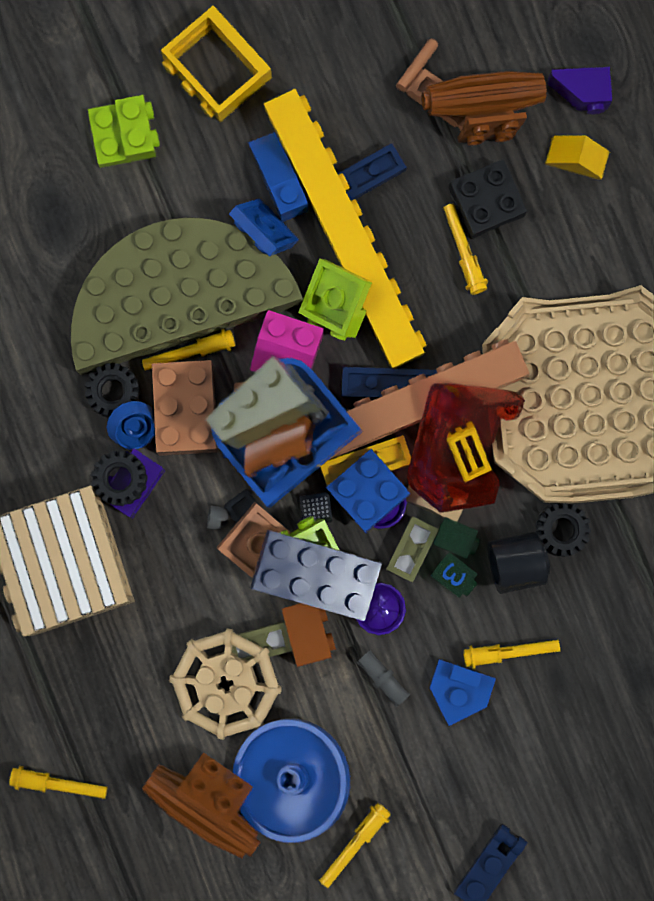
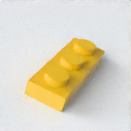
[320,435,413,486]

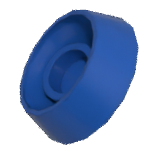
[106,401,155,449]

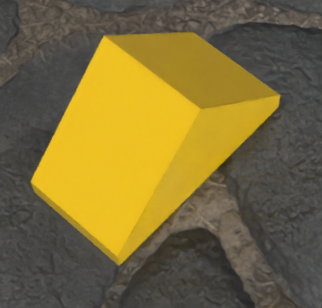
[546,135,609,180]

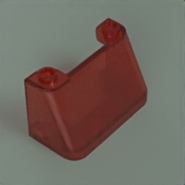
[407,382,525,513]

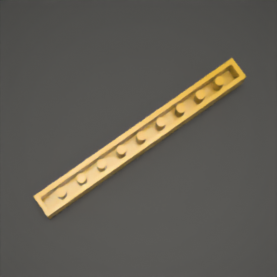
[264,88,427,369]

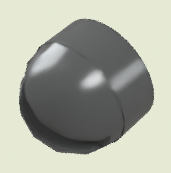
[206,505,229,530]

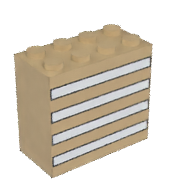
[0,486,135,637]

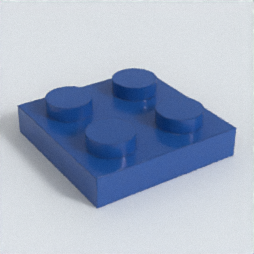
[229,198,299,257]
[326,449,411,534]

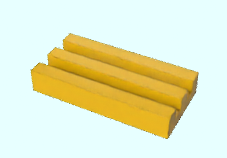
[444,421,492,482]

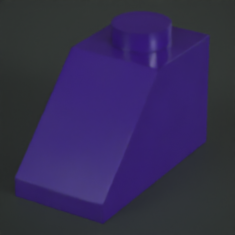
[548,67,612,114]

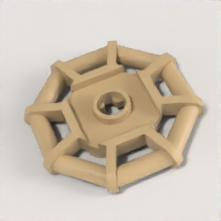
[170,629,282,740]

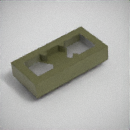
[386,516,439,583]
[232,621,293,660]

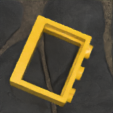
[161,6,272,122]

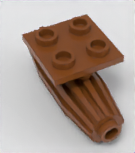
[421,71,547,145]
[142,752,260,859]

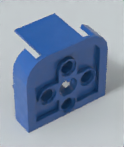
[211,358,363,508]

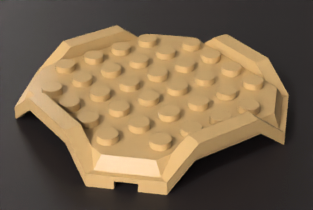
[482,285,654,504]

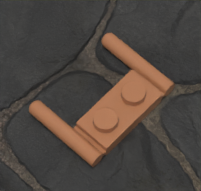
[396,39,466,131]

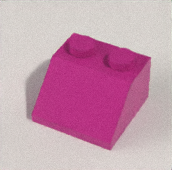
[250,310,324,372]

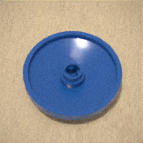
[233,719,350,843]

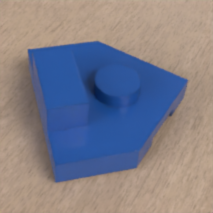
[429,659,496,726]

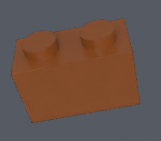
[282,603,336,667]

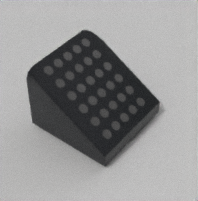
[300,492,332,523]

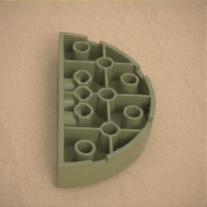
[71,218,303,375]

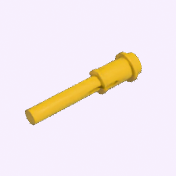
[443,203,488,295]
[142,328,236,371]
[463,640,560,669]
[9,766,108,799]
[319,802,391,888]

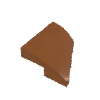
[245,416,315,477]

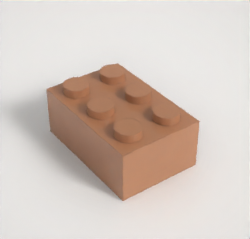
[152,360,218,456]

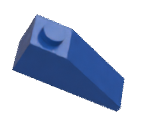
[249,132,308,222]

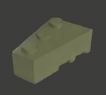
[206,356,322,449]

